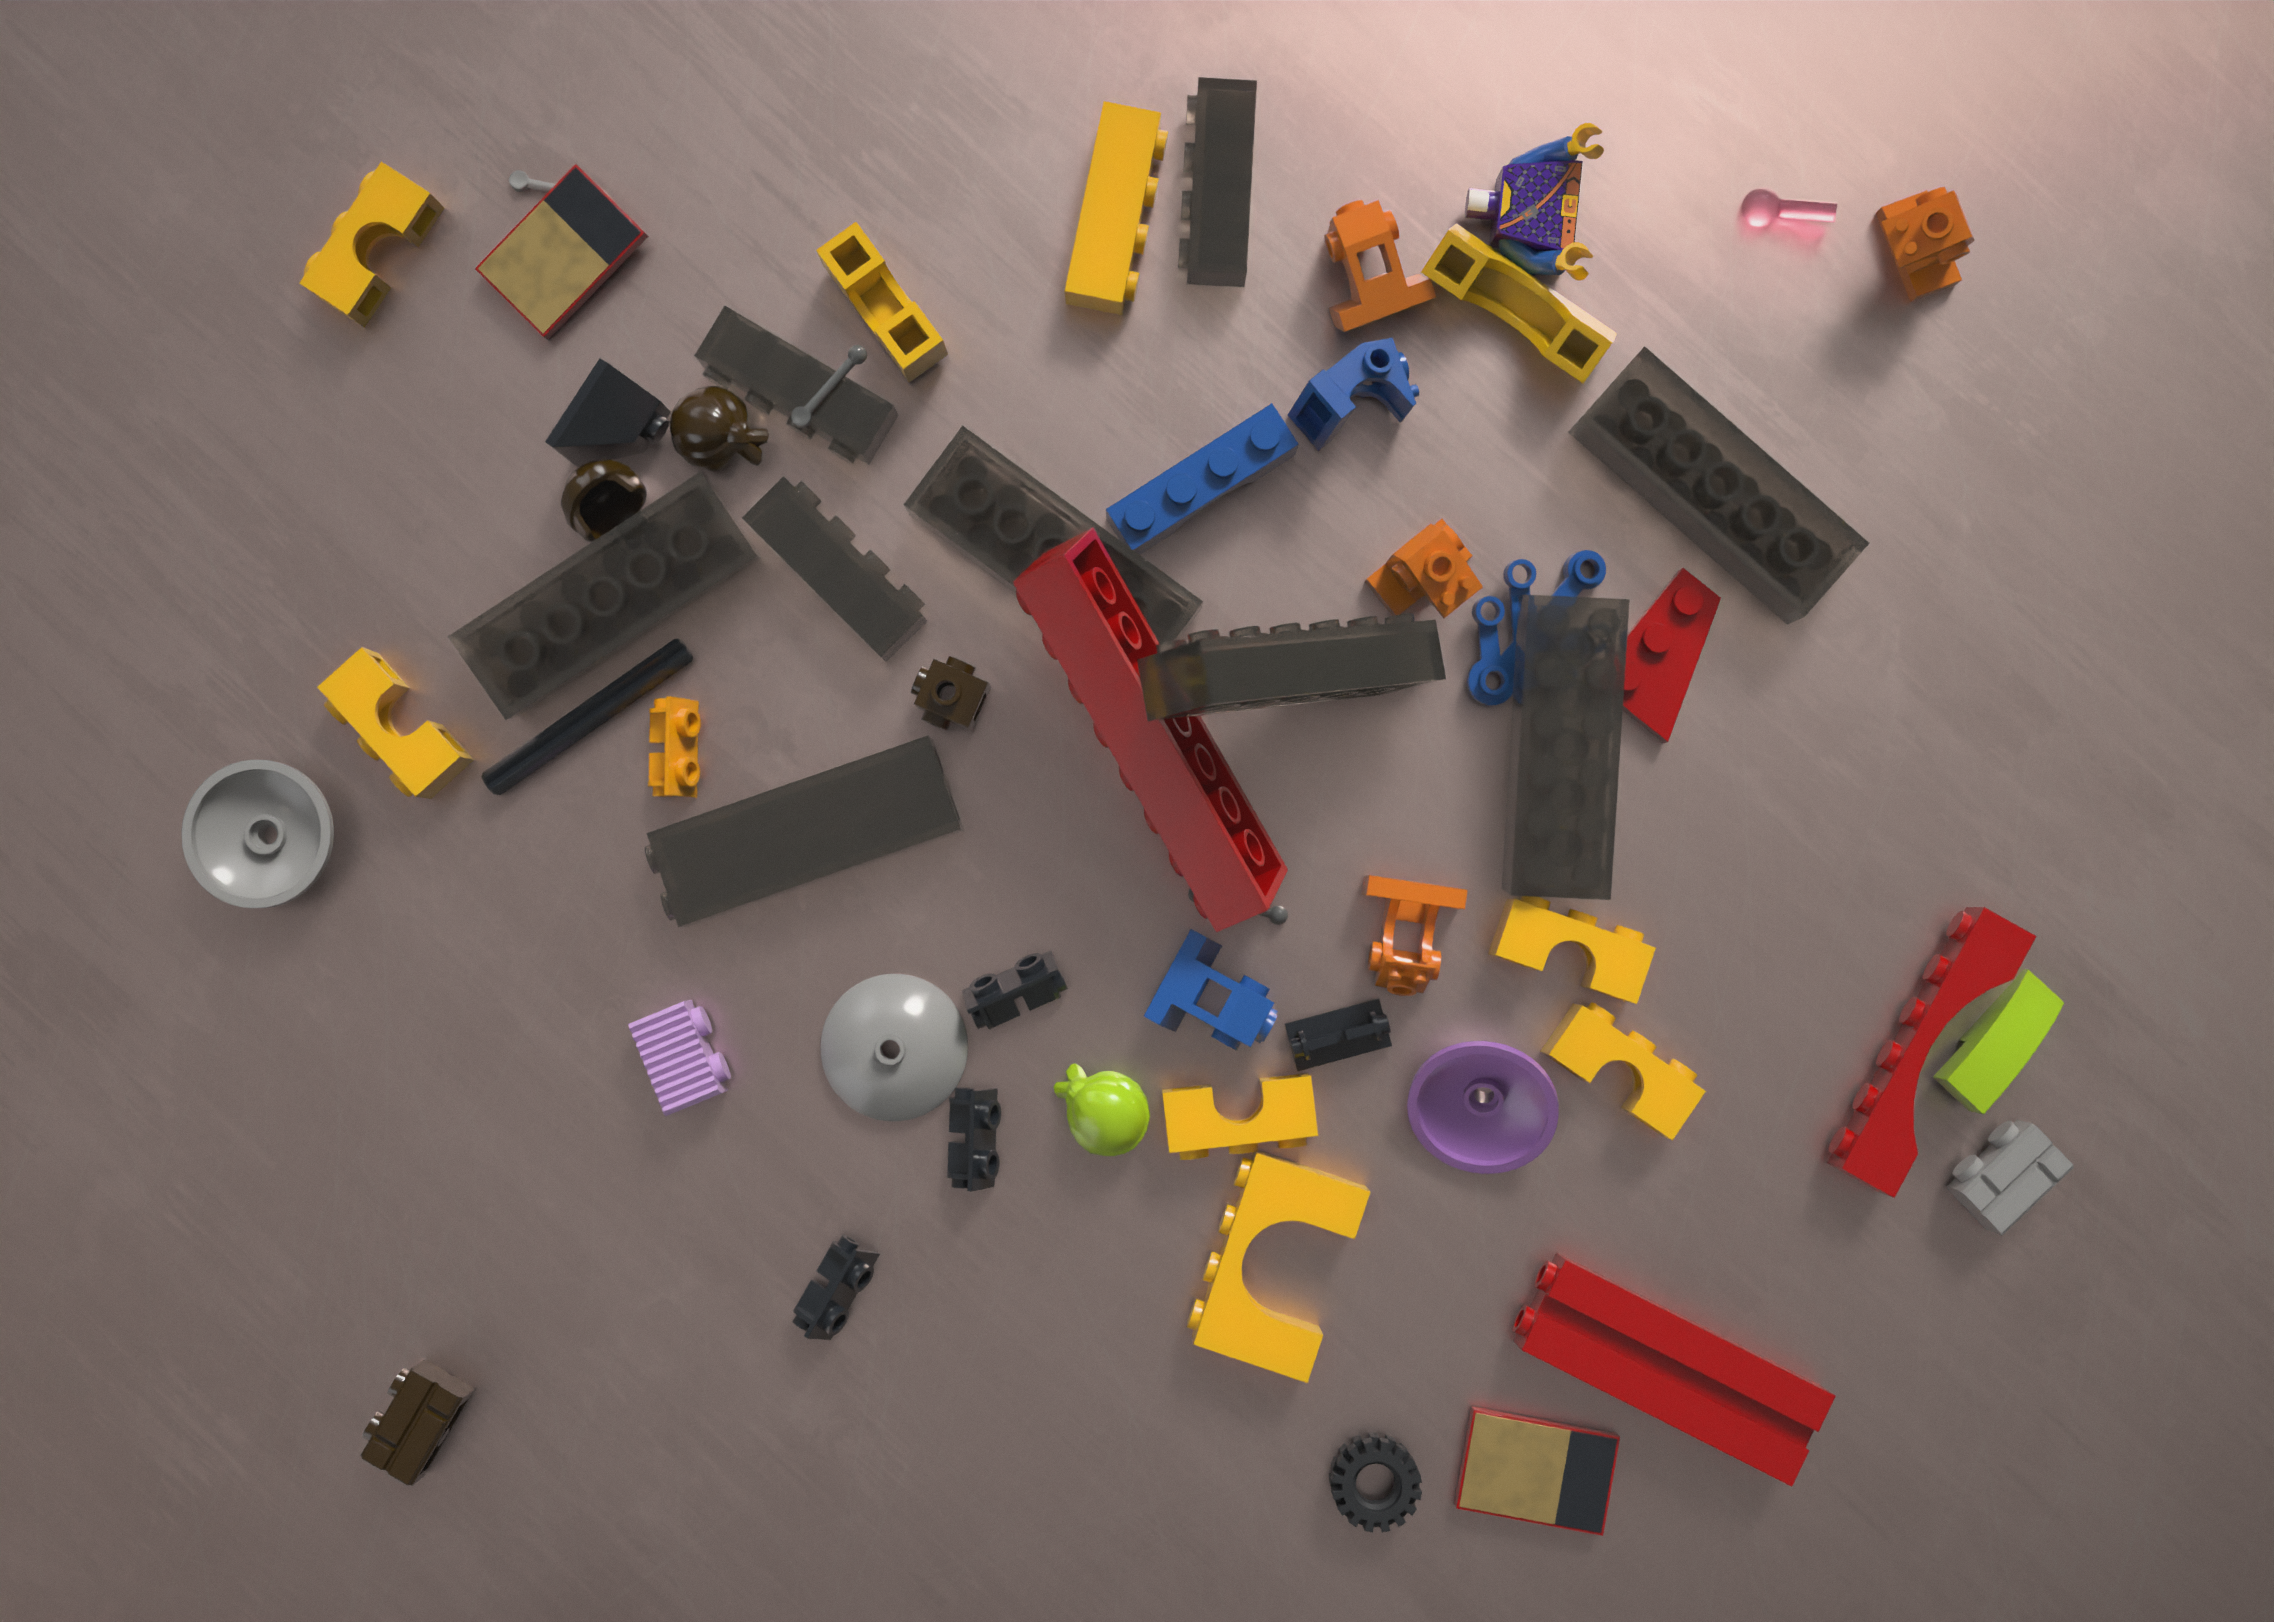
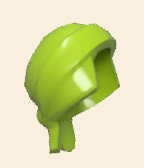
[1053,1064,1150,1156]

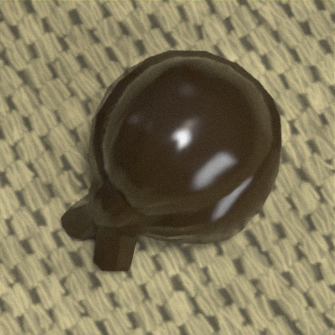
[670,386,769,471]
[561,460,660,550]

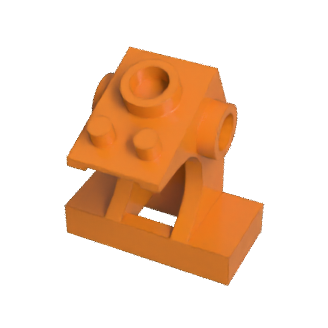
[1876,187,1975,302]
[1324,200,1436,332]
[1364,519,1483,619]
[1362,875,1468,996]

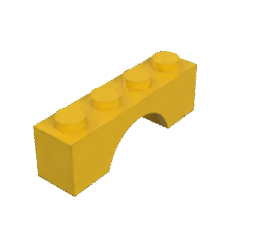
[1421,224,1617,384]

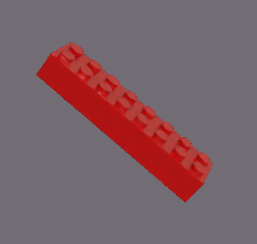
[1013,527,1288,932]

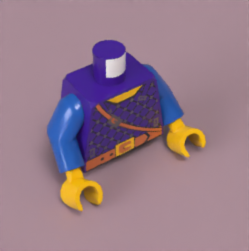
[1465,123,1604,281]

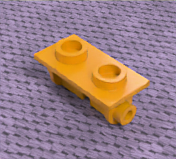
[648,696,701,798]

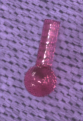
[1741,187,1837,227]

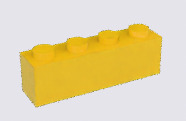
[1064,101,1169,315]

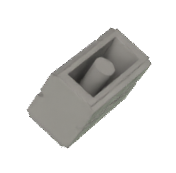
[1947,1120,2074,1235]

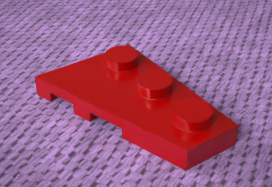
[1588,568,1721,743]

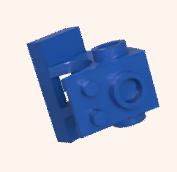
[1287,337,1419,451]
[1144,929,1278,1050]

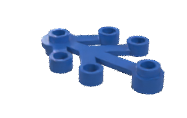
[1467,550,1609,705]

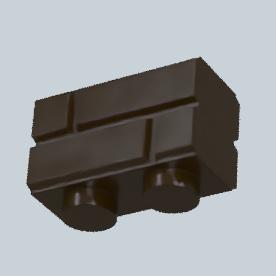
[360,1360,475,1486]

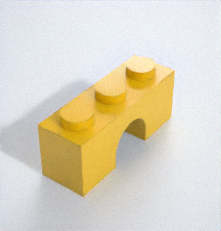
[299,161,445,328]
[816,222,948,383]
[317,647,474,799]
[1488,893,1656,1004]
[1540,1002,1706,1141]
[1162,1073,1318,1160]

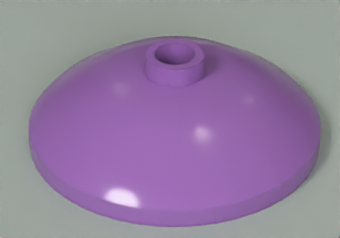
[1407,1041,1559,1174]

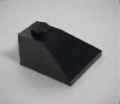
[545,358,671,467]

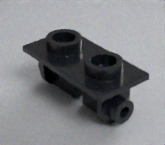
[962,951,1068,1030]
[1284,998,1392,1072]
[947,1087,1001,1192]
[792,1235,880,1340]

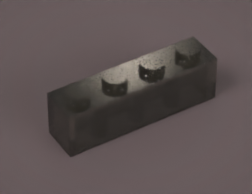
[1178,77,1257,287]
[694,306,899,465]
[742,476,927,662]

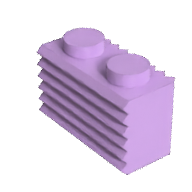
[628,1000,731,1116]

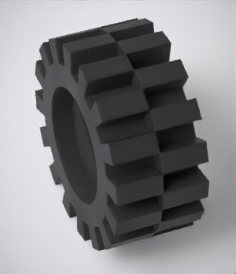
[1329,1433,1422,1533]

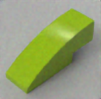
[1933,969,2064,1115]

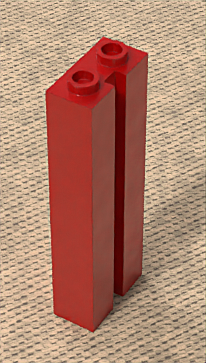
[1512,1252,1836,1487]

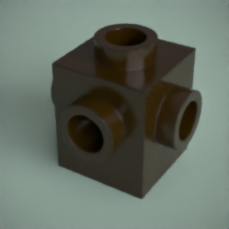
[911,656,991,732]

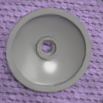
[182,759,334,908]
[820,974,968,1121]

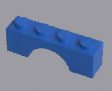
[1106,403,1299,560]

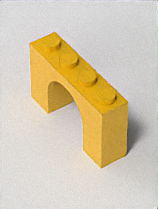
[1186,1149,1371,1383]

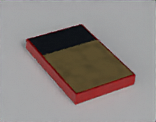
[475,164,649,340]
[1454,1406,1620,1536]

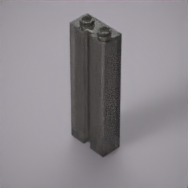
[645,735,964,927]

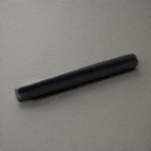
[481,638,693,795]

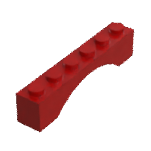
[1827,907,2037,1198]

